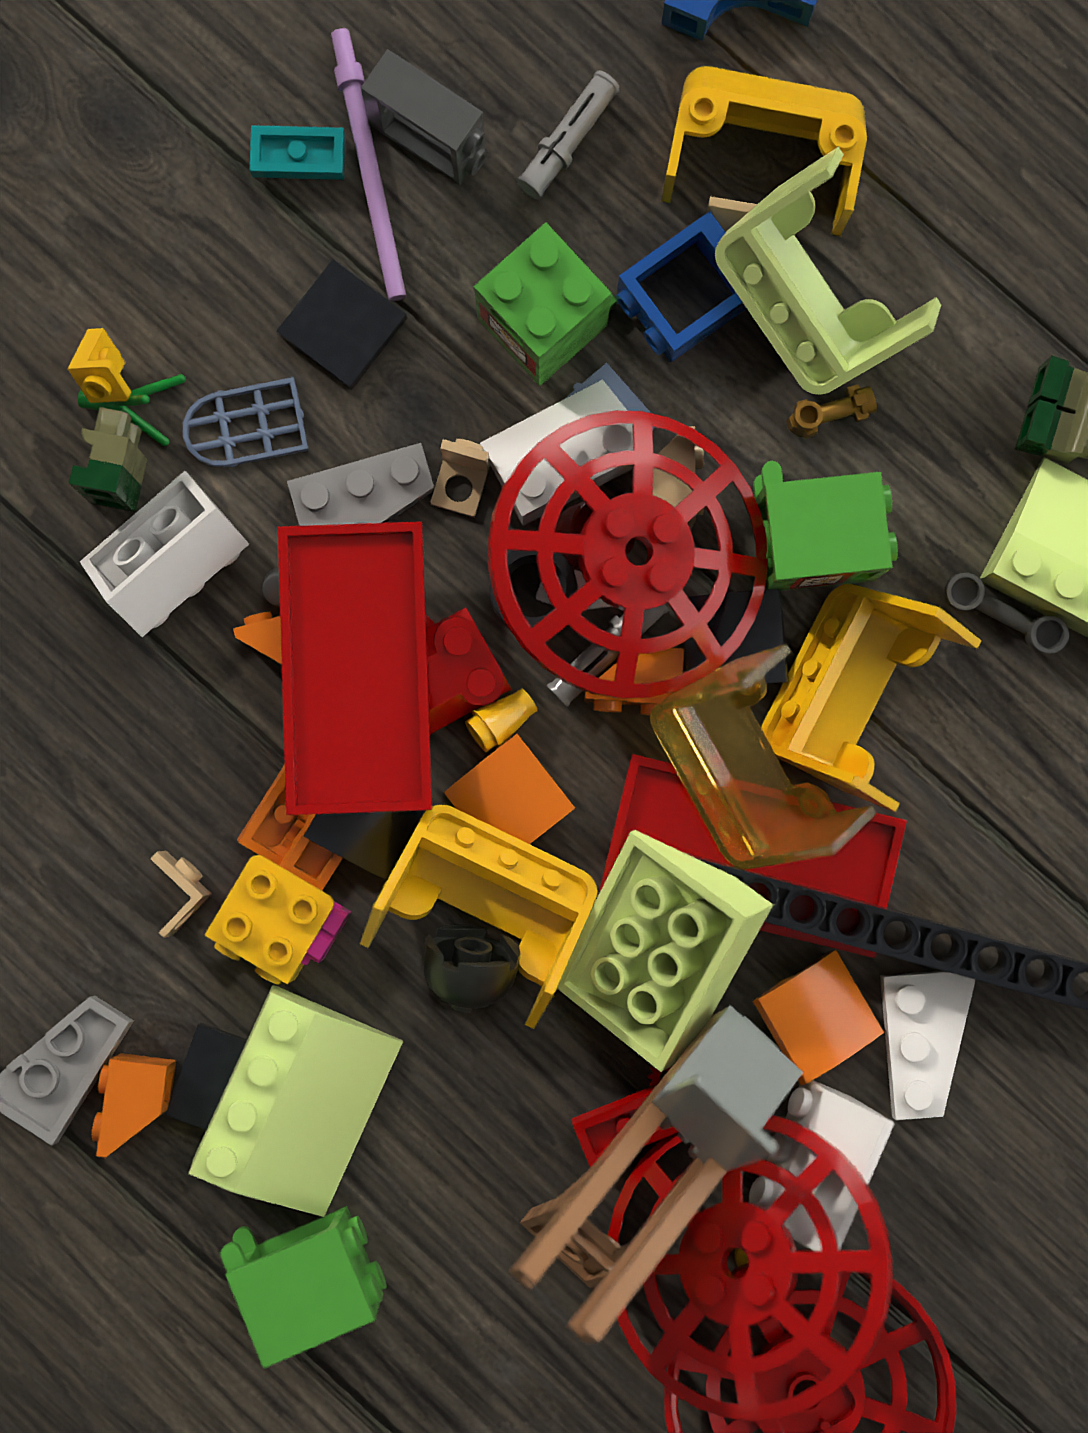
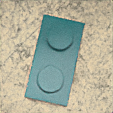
[250,125,346,180]

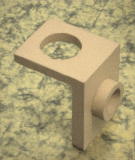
[431,439,490,517]
[150,851,212,938]

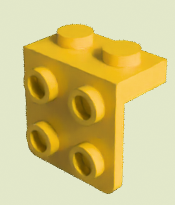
[205,855,334,985]

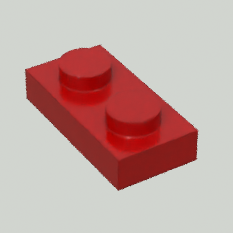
[572,1084,679,1167]

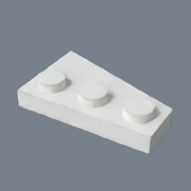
[880,971,976,1120]

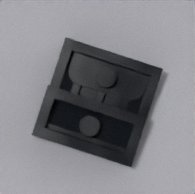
[684,589,789,691]
[304,798,433,880]

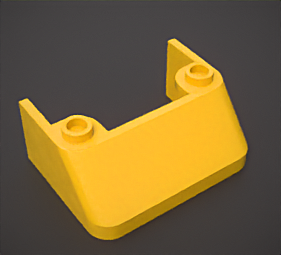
[661,66,867,236]
[759,584,982,812]
[360,805,597,1029]

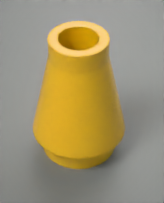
[465,688,537,752]

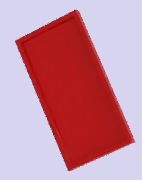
[278,521,433,815]
[599,754,907,958]

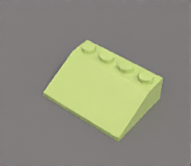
[980,457,1088,637]
[557,830,773,1072]
[189,985,403,1217]

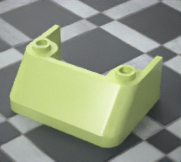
[715,146,941,395]

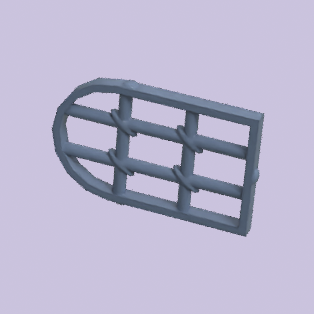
[183,377,309,467]

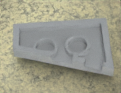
[287,443,435,526]
[0,996,134,1146]

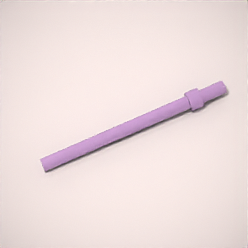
[331,28,406,301]

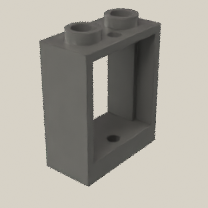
[361,49,487,185]

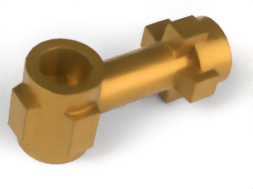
[786,384,877,439]

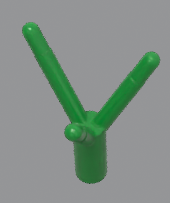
[78,374,186,446]

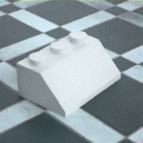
[480,380,633,526]
[80,471,249,637]
[749,1080,894,1251]

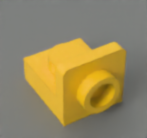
[67,328,131,403]

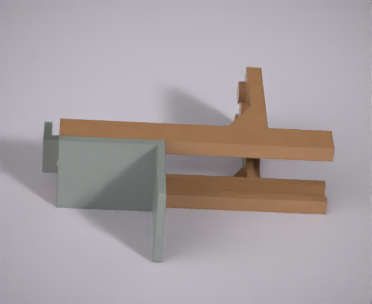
[509,1005,803,1344]

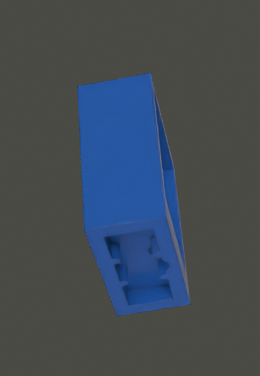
[616,211,747,362]

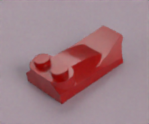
[426,607,511,734]

